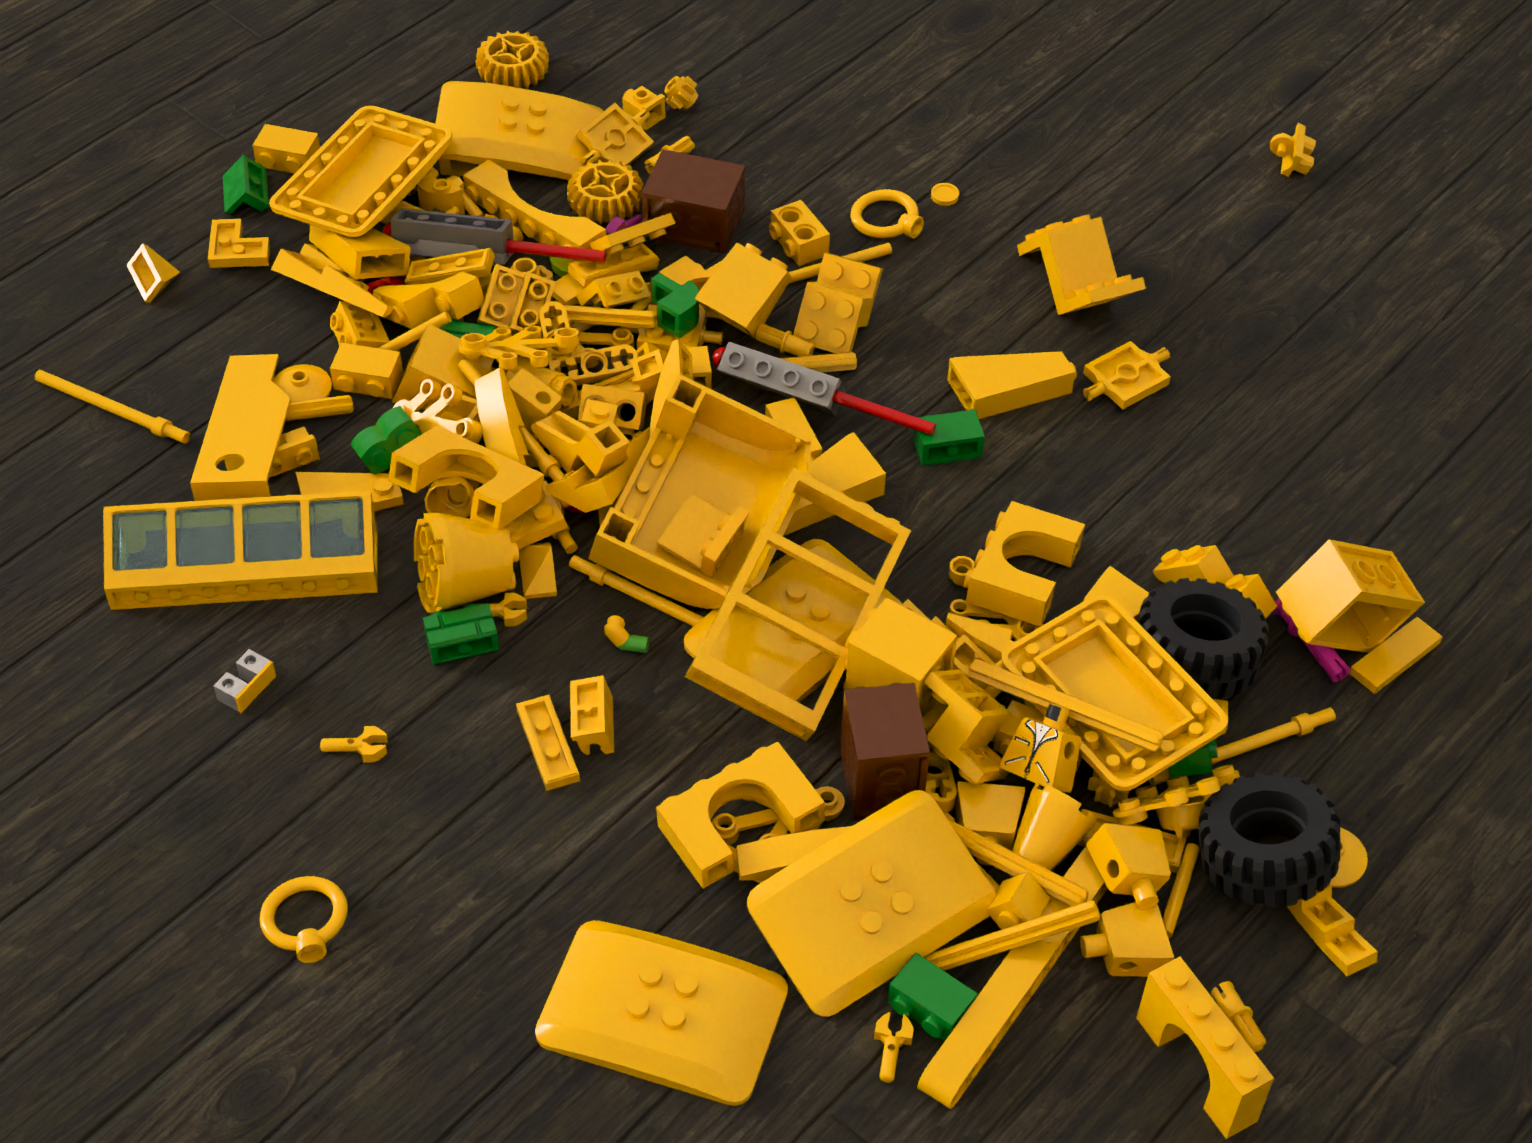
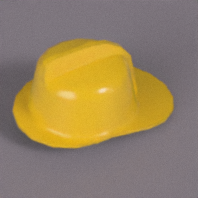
[1155,793,1215,839]

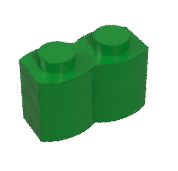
[350,406,422,475]

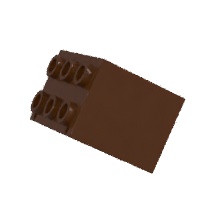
[642,149,745,254]
[840,683,930,821]

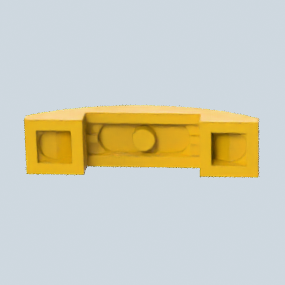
[560,349,664,419]

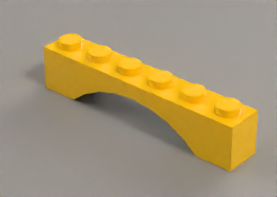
[463,160,606,262]

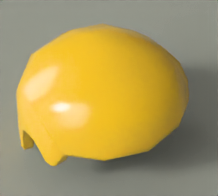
[424,476,475,518]

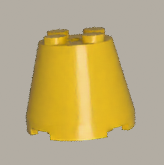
[414,512,519,613]

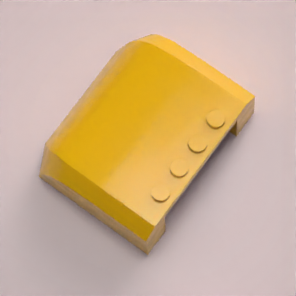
[588,374,814,609]

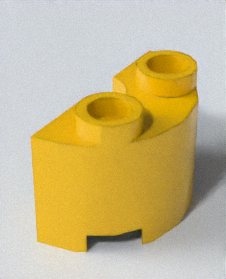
[416,167,465,215]

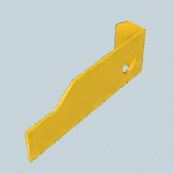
[190,354,291,501]

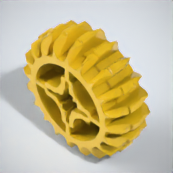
[476,30,549,89]
[567,159,644,225]

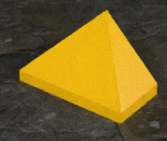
[127,244,180,303]
[519,542,557,599]

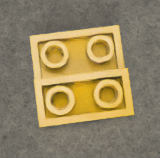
[477,264,556,334]

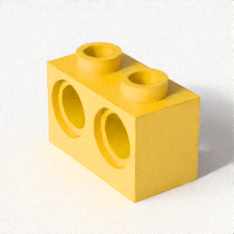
[768,200,830,266]
[578,384,648,435]

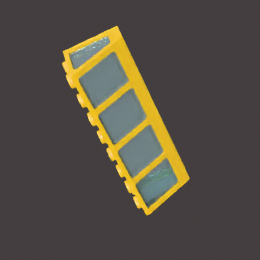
[103,490,378,610]

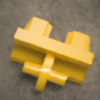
[1270,123,1316,177]

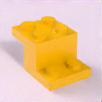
[793,253,883,353]
[924,669,1011,784]

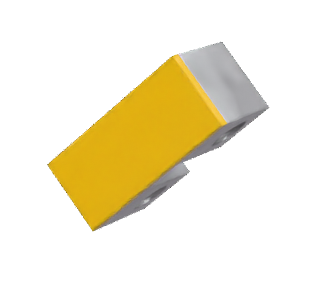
[214,649,276,713]

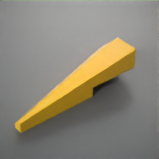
[271,243,394,318]
[545,426,650,513]

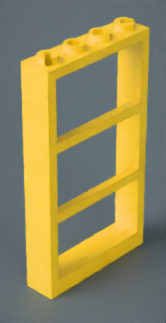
[685,468,911,741]

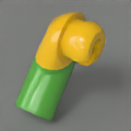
[604,615,649,653]

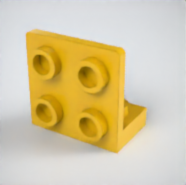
[657,494,749,578]

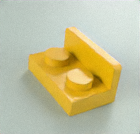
[576,270,651,308]
[330,301,389,348]
[269,426,320,478]

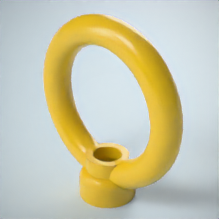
[850,189,924,239]
[260,876,348,963]

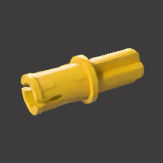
[644,136,695,174]
[755,324,815,357]
[1211,981,1266,1052]

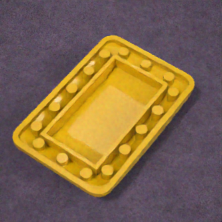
[436,81,603,180]
[269,106,452,237]
[684,539,902,703]
[1001,594,1228,791]
[747,790,996,1017]
[535,920,788,1106]

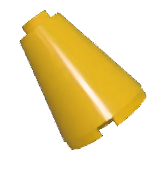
[1010,783,1098,878]

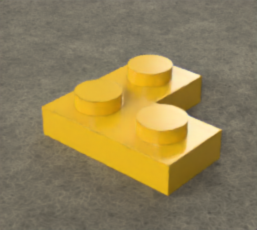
[208,219,270,268]

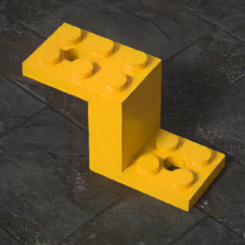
[1017,214,1146,315]

